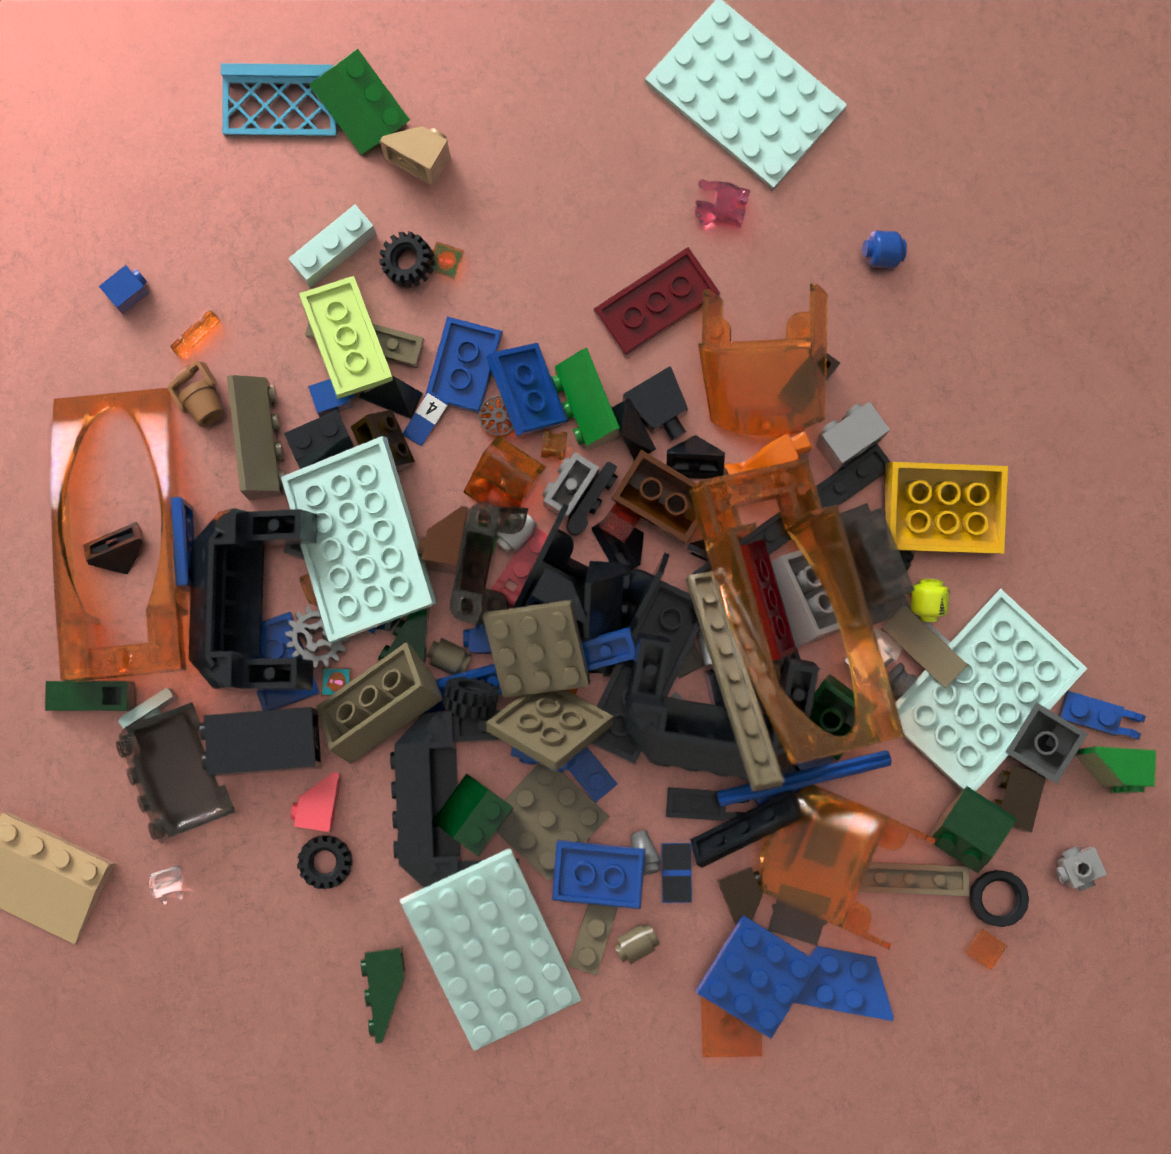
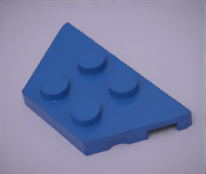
[794,946,894,1021]

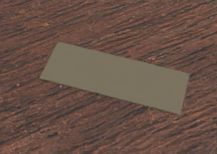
[882,605,968,688]

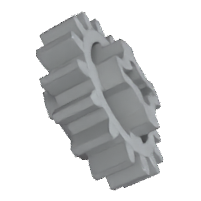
[285,606,349,669]

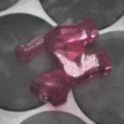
[693,179,751,228]

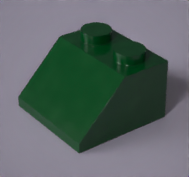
[808,674,877,761]
[432,773,514,856]
[928,786,1017,873]

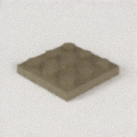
[483,600,591,698]
[486,690,613,772]
[497,763,609,881]

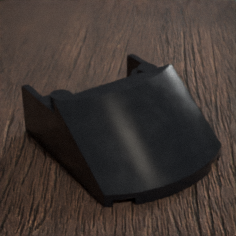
[513,504,670,676]

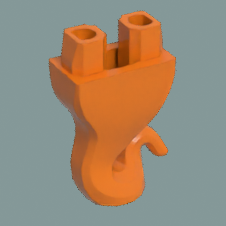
[724,432,812,490]

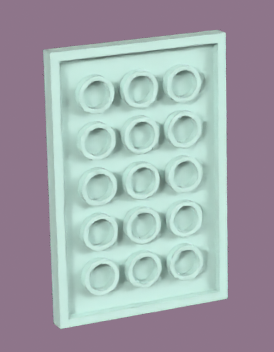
[645,0,847,190]
[281,436,437,643]
[882,589,1087,791]
[400,848,581,1051]

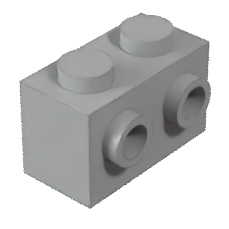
[542,452,599,521]

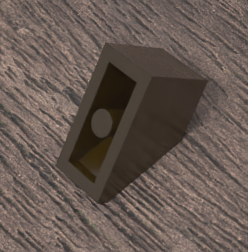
[717,867,765,926]

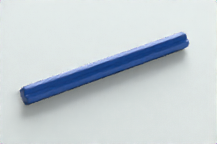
[717,750,892,806]

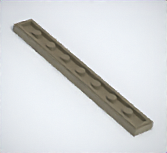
[686,571,784,792]

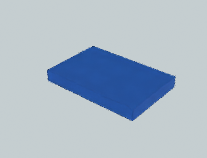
[424,316,503,414]
[486,342,568,437]
[171,497,195,592]
[256,612,320,711]
[552,840,646,909]

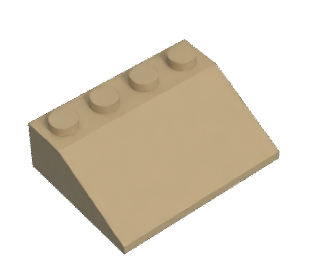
[0,813,116,944]

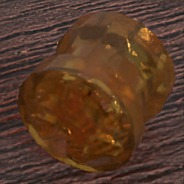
[541,429,568,461]

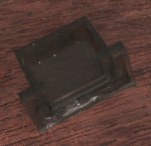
[812,503,915,632]

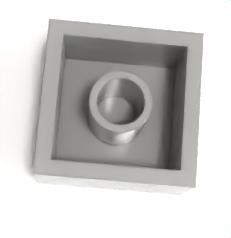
[816,401,890,473]

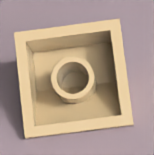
[380,126,451,186]

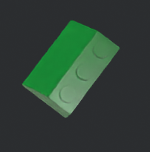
[309,49,410,155]
[552,348,620,451]
[1075,746,1156,794]

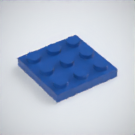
[695,915,818,1039]

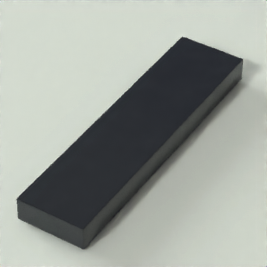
[690,790,803,868]

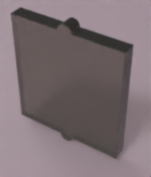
[767,883,831,946]

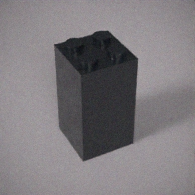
[199,707,322,777]

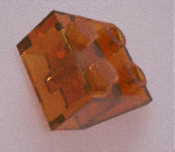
[463,436,546,520]

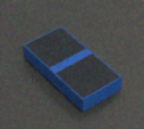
[661,843,692,903]

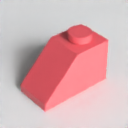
[290,772,342,832]

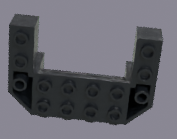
[188,508,317,692]
[623,633,820,781]
[390,710,520,888]

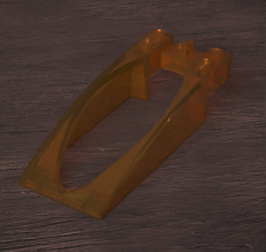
[51,388,188,682]
[690,458,905,765]

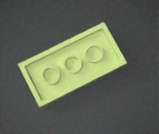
[299,276,393,399]

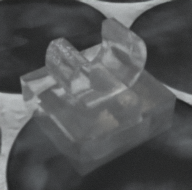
[149,865,182,905]

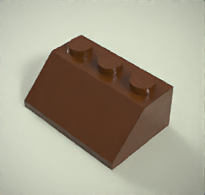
[611,450,716,544]
[418,506,472,576]

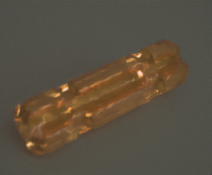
[170,310,220,358]

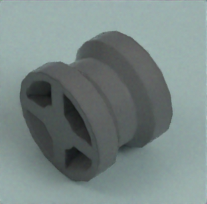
[880,662,917,699]

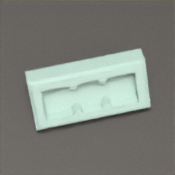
[118,688,178,730]

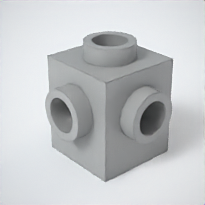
[1056,846,1107,891]

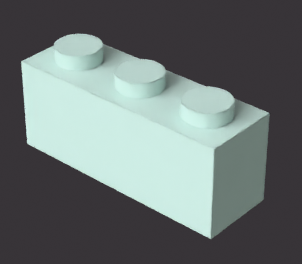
[288,204,376,288]

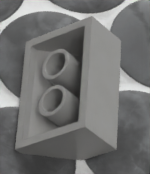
[771,544,858,648]

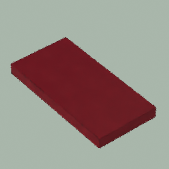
[593,247,720,357]
[737,539,797,662]

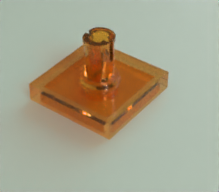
[701,996,762,1057]

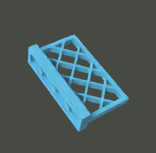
[221,63,337,136]

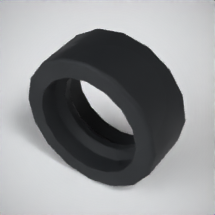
[969,870,1029,927]

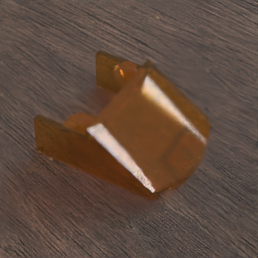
[698,283,828,438]
[760,785,936,949]

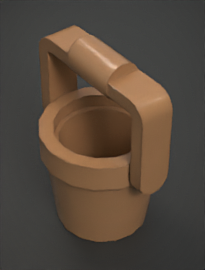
[168,361,224,427]

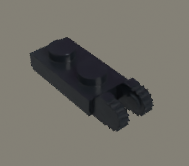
[566,461,618,536]
[666,787,749,821]

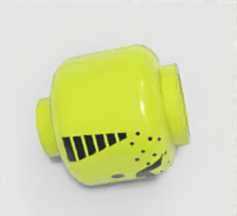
[910,579,950,622]

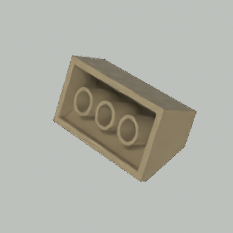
[227,375,286,500]
[316,642,442,764]

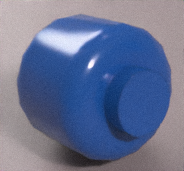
[862,230,907,268]

